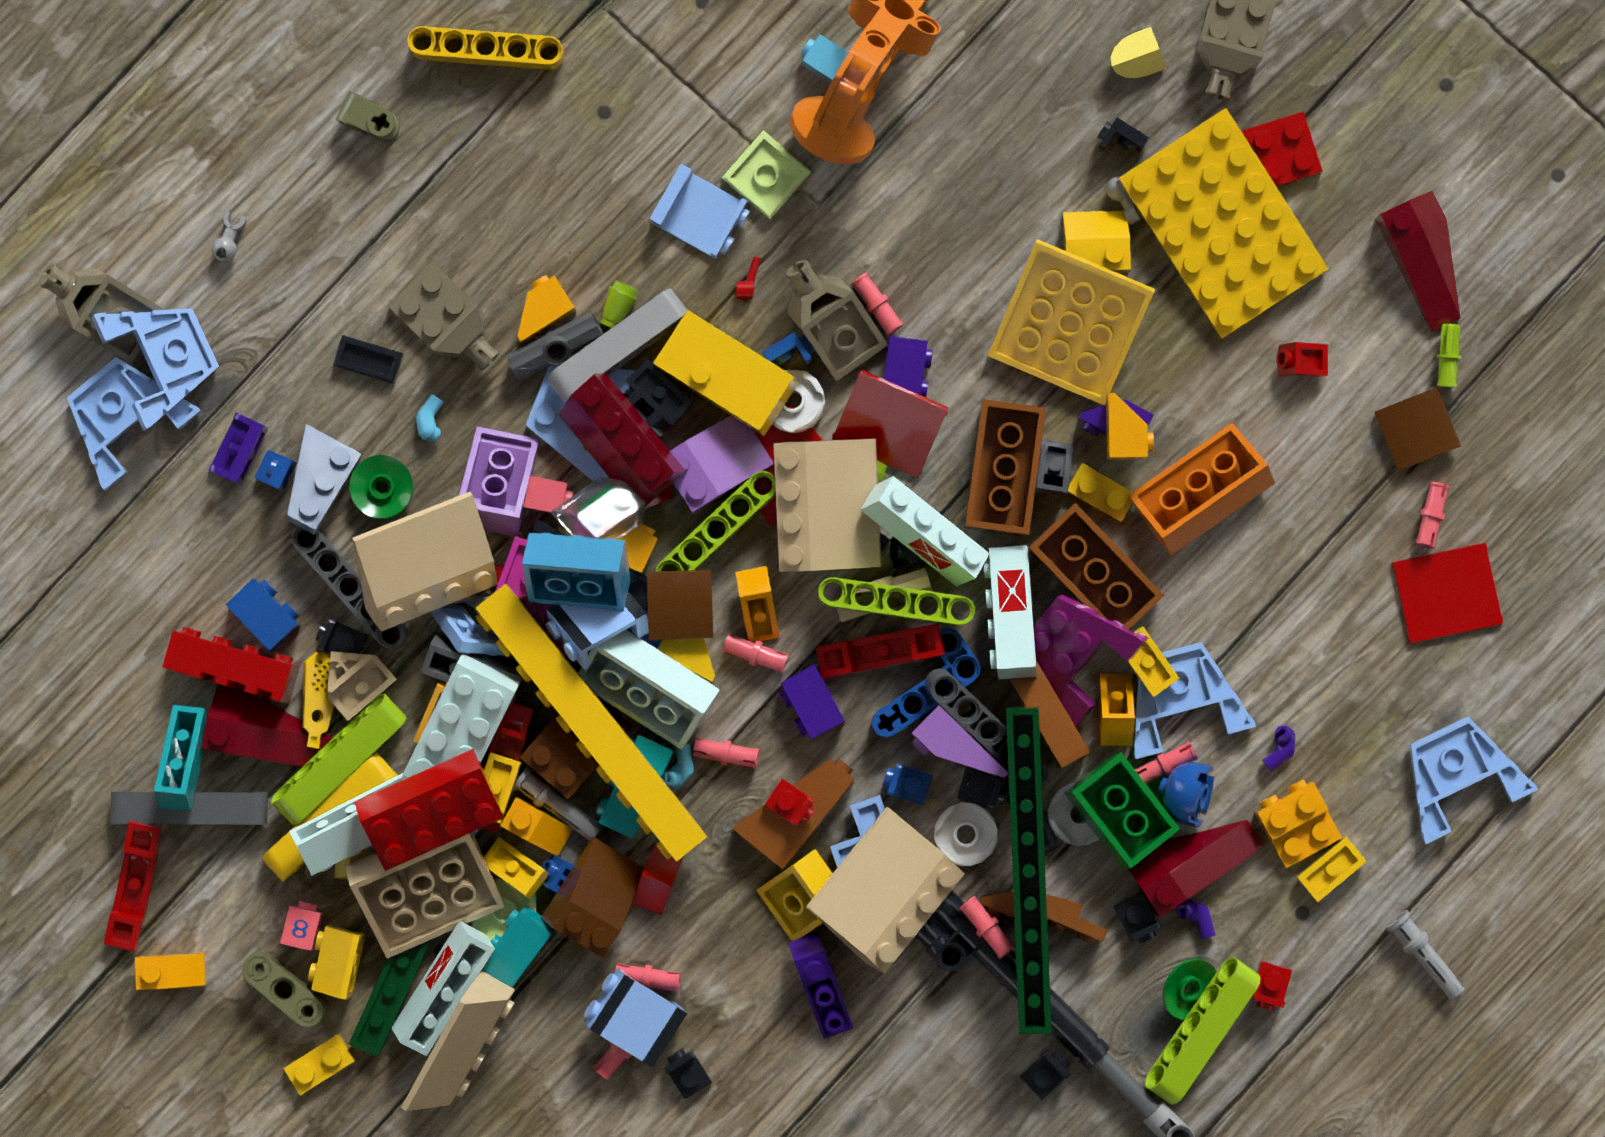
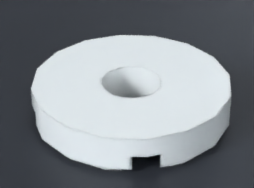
[772,369,825,433]
[1047,783,1099,846]
[934,803,998,866]

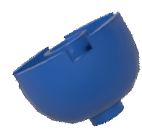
[1159,762,1214,828]

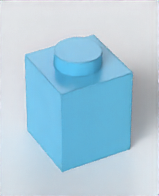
[800,34,848,84]

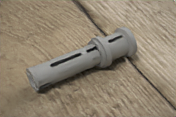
[513,766,603,841]
[1385,910,1465,1000]

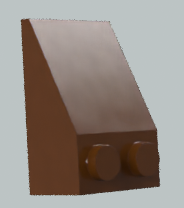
[519,698,633,799]
[541,836,644,958]

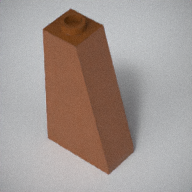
[1008,661,1090,768]
[733,758,855,869]

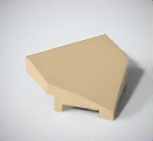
[327,651,397,721]

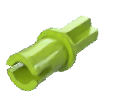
[1436,324,1462,388]

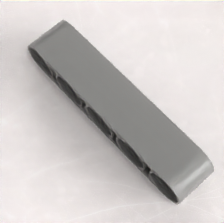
[546,288,687,403]

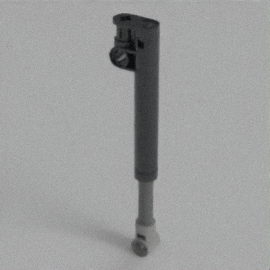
[915,890,1195,1137]

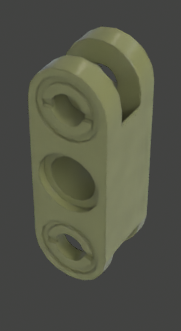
[242,952,327,1027]

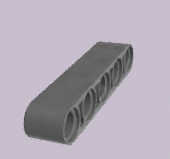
[292,527,408,650]
[925,669,1049,786]
[110,792,268,825]

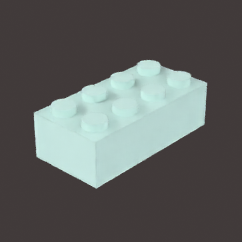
[578,629,720,750]
[403,653,520,778]

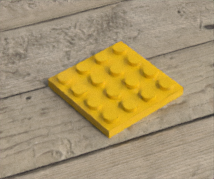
[987,239,1155,405]

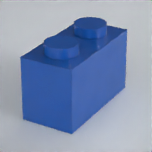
[225,578,301,652]

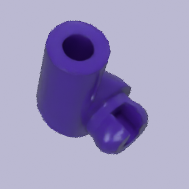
[1262,725,1296,773]
[1176,899,1216,939]

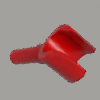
[736,256,761,300]

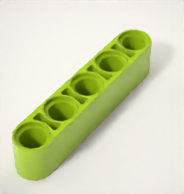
[656,471,776,571]
[818,577,975,626]
[270,694,407,825]
[1145,957,1261,1105]

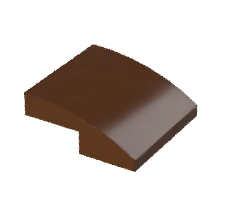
[1374,387,1461,471]
[647,569,714,640]

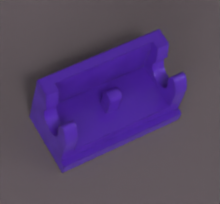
[208,413,268,485]

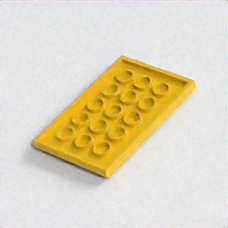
[1118,108,1329,339]

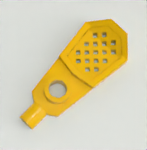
[303,652,334,749]

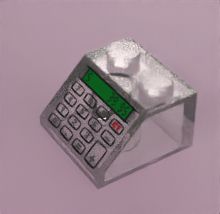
[551,477,645,540]

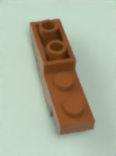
[978,891,1108,944]

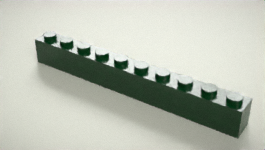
[1006,706,1052,1035]

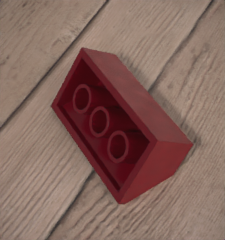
[558,373,686,513]

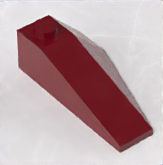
[1375,191,1461,333]
[201,686,333,766]
[1127,820,1265,917]

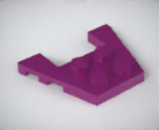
[1034,594,1149,727]

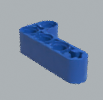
[872,628,980,737]

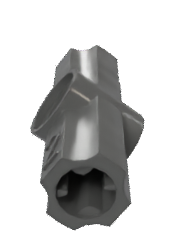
[506,311,604,380]

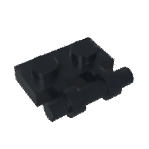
[625,359,693,438]

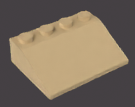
[774,439,882,572]
[352,492,498,631]
[806,807,965,974]
[345,833,505,958]
[401,970,515,1111]

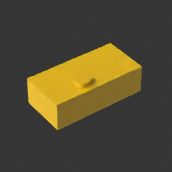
[653,310,798,436]

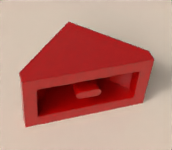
[632,844,684,915]

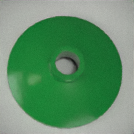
[349,455,413,519]
[1163,958,1217,1020]

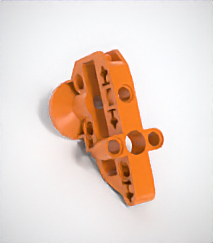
[789,0,941,165]

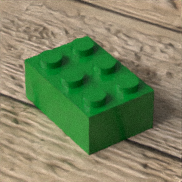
[1064,752,1180,869]

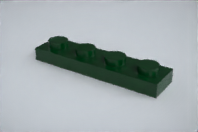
[349,939,432,1057]

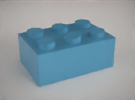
[522,533,630,610]

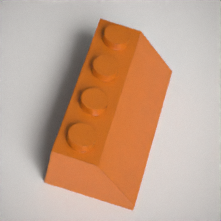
[1128,423,1275,556]

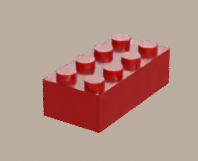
[354,749,504,871]

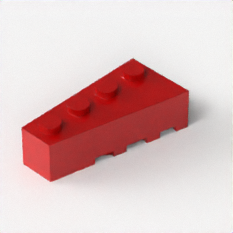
[162,627,300,703]

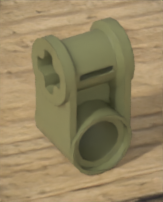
[335,91,400,141]

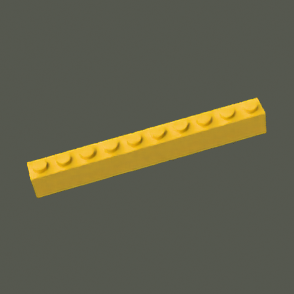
[475,584,707,862]

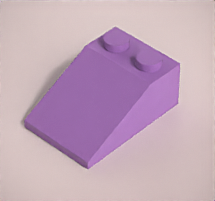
[670,416,774,515]
[459,426,539,537]
[910,705,1008,778]

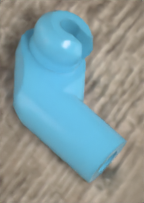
[416,393,444,443]
[662,744,694,789]

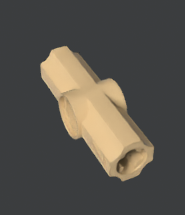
[833,568,932,622]

